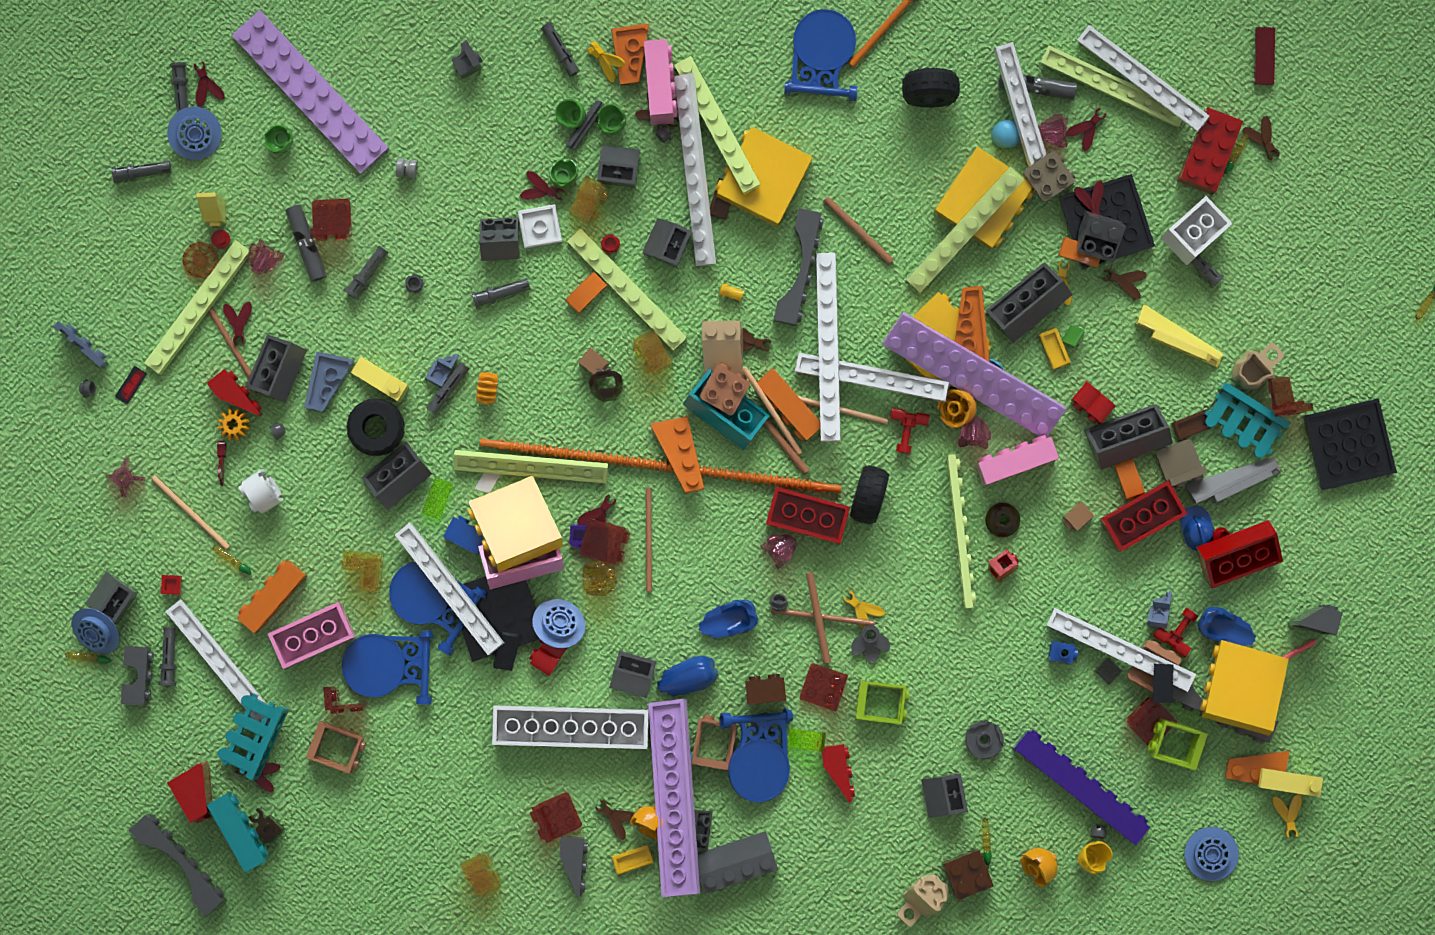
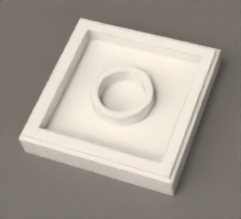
[518,204,562,249]

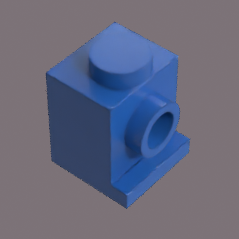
[1048,641,1078,664]

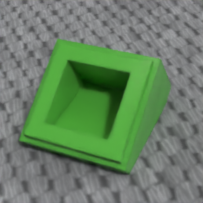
[1062,325,1085,348]

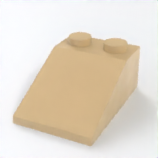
[702,321,743,375]

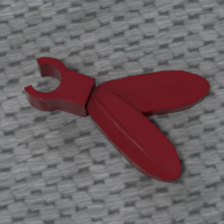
[194,61,225,106]
[1066,108,1107,151]
[520,171,565,200]
[1074,181,1104,215]
[223,302,252,345]
[217,441,227,486]
[577,494,616,527]
[235,763,281,792]

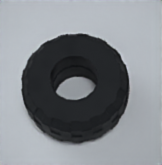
[902,68,960,108]
[346,398,405,456]
[850,465,889,525]

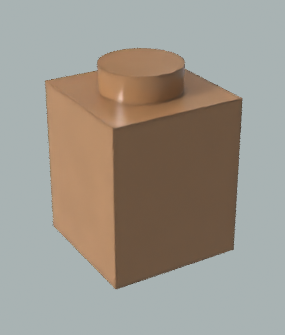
[578,347,609,375]
[1063,501,1094,531]

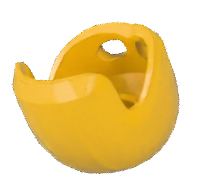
[1077,841,1113,875]

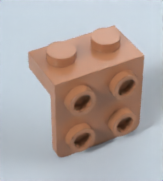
[700,362,751,415]
[1127,640,1182,693]

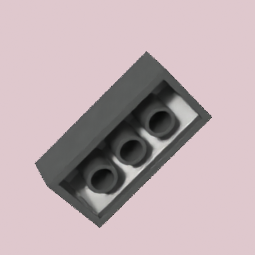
[985,262,1073,343]
[1085,404,1173,469]
[697,831,778,894]

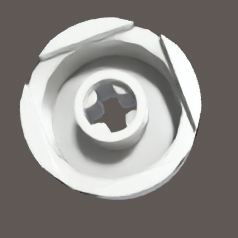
[239,469,283,514]

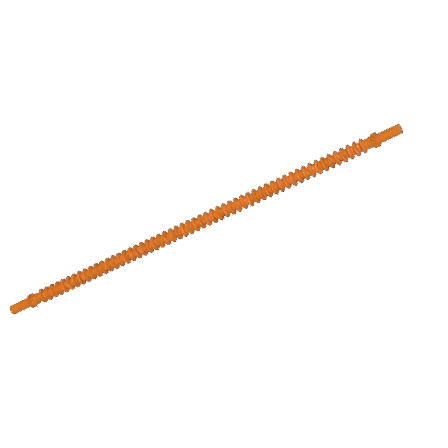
[479,438,841,493]

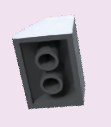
[245,334,307,403]
[362,442,432,510]
[1288,605,1343,635]

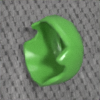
[555,99,586,129]
[597,103,626,135]
[263,124,293,154]
[549,159,578,188]

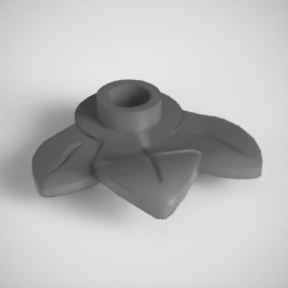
[851,625,890,663]

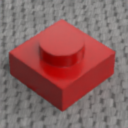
[161,575,182,595]

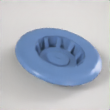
[167,106,221,160]
[533,599,585,648]
[71,608,119,654]
[1185,827,1239,881]

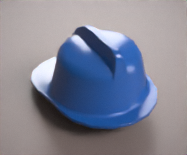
[1180,506,1214,551]

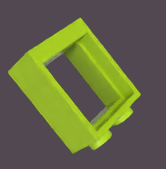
[855,680,909,724]
[1148,718,1208,770]

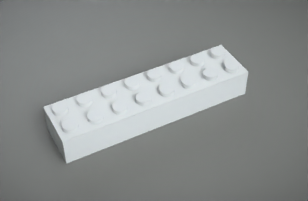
[492,705,649,749]

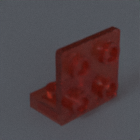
[1268,377,1314,417]
[799,663,848,712]
[323,686,368,714]
[1124,694,1177,746]

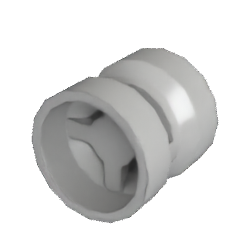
[396,158,418,179]

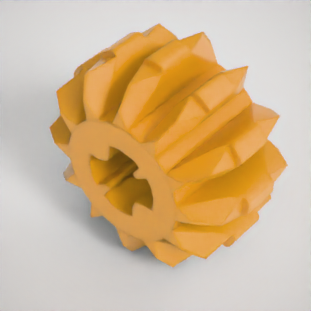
[476,372,498,405]
[217,409,250,441]

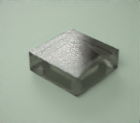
[1095,657,1122,685]

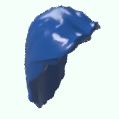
[698,600,759,638]
[1198,607,1256,646]
[657,656,718,697]

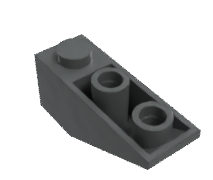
[560,836,588,897]

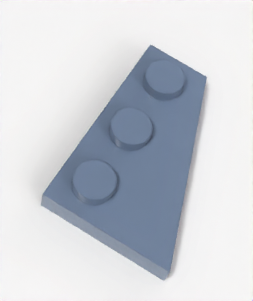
[53,321,108,369]
[304,351,354,412]

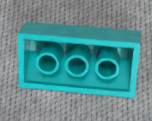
[683,369,770,450]
[207,792,269,873]

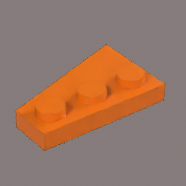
[611,23,649,86]
[1225,751,1289,784]

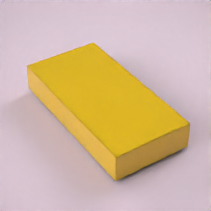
[1038,327,1071,370]
[611,844,654,875]

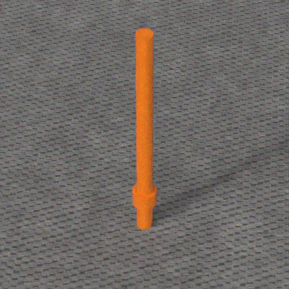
[849,0,916,68]

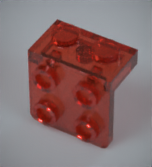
[310,199,352,241]
[579,519,630,566]
[530,792,582,843]

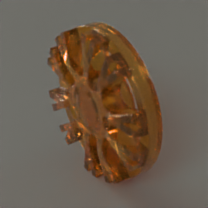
[182,242,219,278]

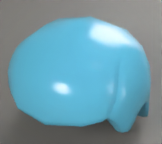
[991,120,1021,149]

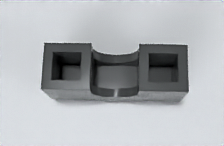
[121,646,154,705]

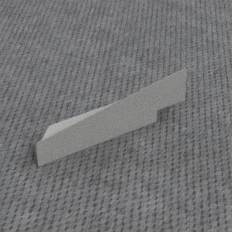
[1185,458,1281,504]

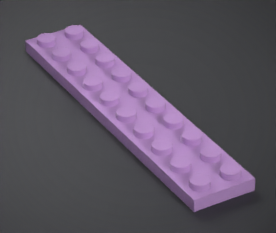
[232,10,389,175]
[882,312,1066,438]
[648,699,700,897]

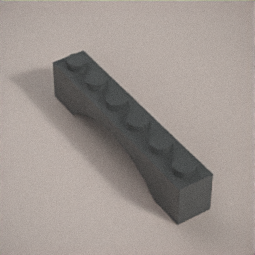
[773,208,824,326]
[1173,684,1279,744]
[128,814,226,917]

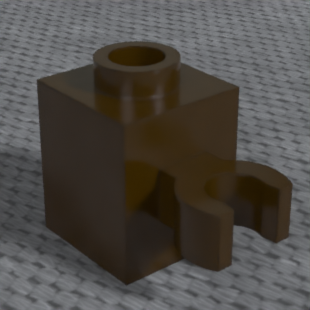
[249,808,285,843]

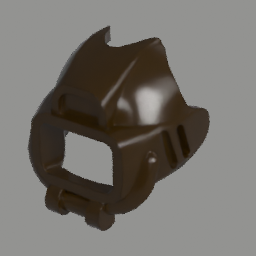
[589,367,623,402]

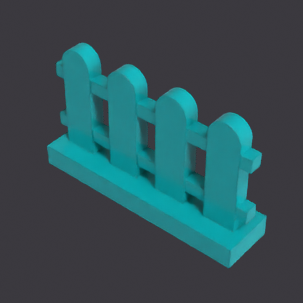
[1204,382,1291,458]
[218,693,289,780]

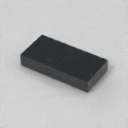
[493,632,521,671]
[1153,663,1174,703]

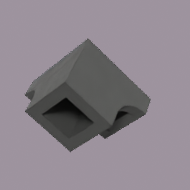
[451,40,483,79]

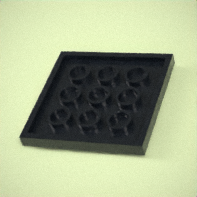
[1058,174,1155,270]
[1303,398,1397,490]
[457,576,540,662]

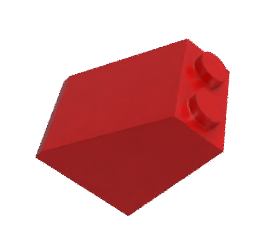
[167,761,213,824]

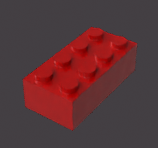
[1177,107,1243,195]
[1099,480,1187,552]
[765,487,850,545]
[1197,520,1283,589]

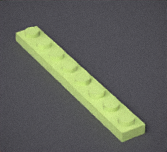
[1040,46,1182,128]
[674,56,761,195]
[907,166,1025,293]
[567,229,687,351]
[144,240,252,375]
[454,450,608,484]
[946,454,976,608]

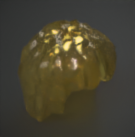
[582,561,618,596]

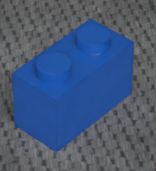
[443,515,484,555]

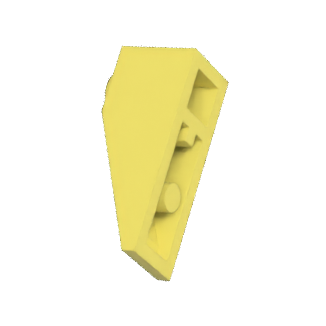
[196,193,226,227]
[351,357,410,403]
[1258,768,1323,797]

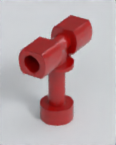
[889,407,930,454]
[1152,608,1199,658]

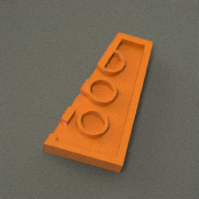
[955,286,989,361]
[650,416,704,494]

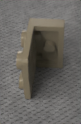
[1024,150,1076,202]
[1156,439,1208,489]

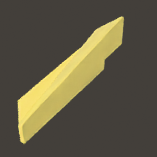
[1135,305,1223,368]

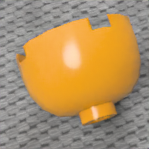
[937,389,977,428]
[629,805,662,840]
[1020,847,1058,887]

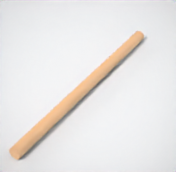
[742,367,802,454]
[798,396,888,424]
[151,476,230,550]

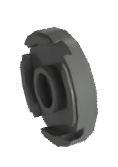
[965,721,1004,759]

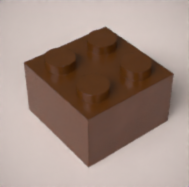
[745,674,786,705]
[942,848,994,900]

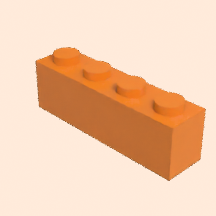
[757,368,821,441]
[237,560,308,634]

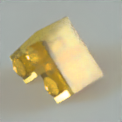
[568,175,609,225]
[632,328,673,376]
[341,550,384,593]
[460,851,502,898]

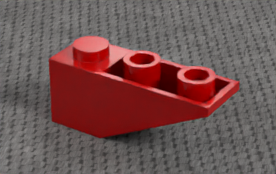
[207,369,263,417]
[821,744,855,802]

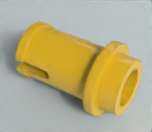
[719,283,744,302]

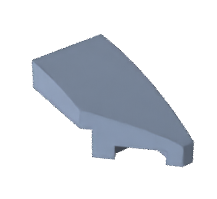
[425,354,459,388]
[1147,591,1172,629]

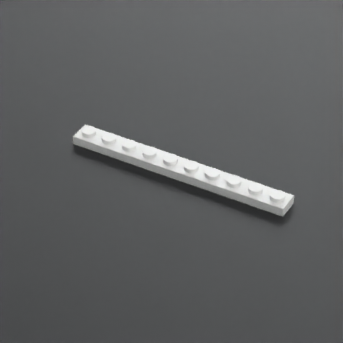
[674,73,716,266]
[816,252,841,442]

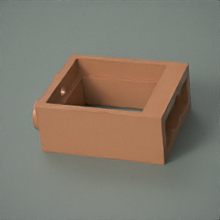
[691,715,737,770]
[306,721,366,774]

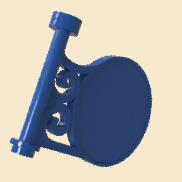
[784,9,858,101]
[389,561,487,656]
[342,631,434,704]
[719,708,793,802]

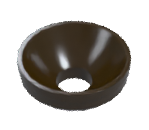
[985,503,1020,537]

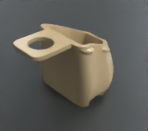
[1232,343,1284,390]
[897,874,948,927]

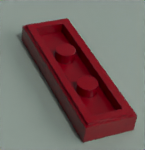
[1254,27,1275,85]

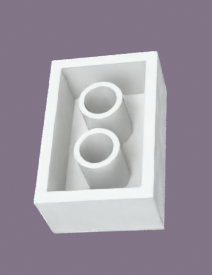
[1161,196,1232,265]

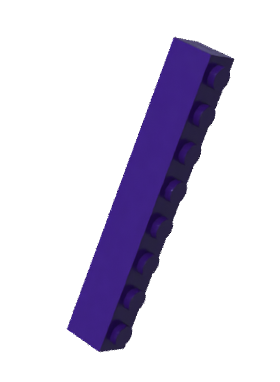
[1013,730,1150,845]

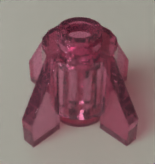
[1038,114,1068,148]
[249,239,285,275]
[958,416,991,449]
[106,458,146,497]
[760,533,796,569]

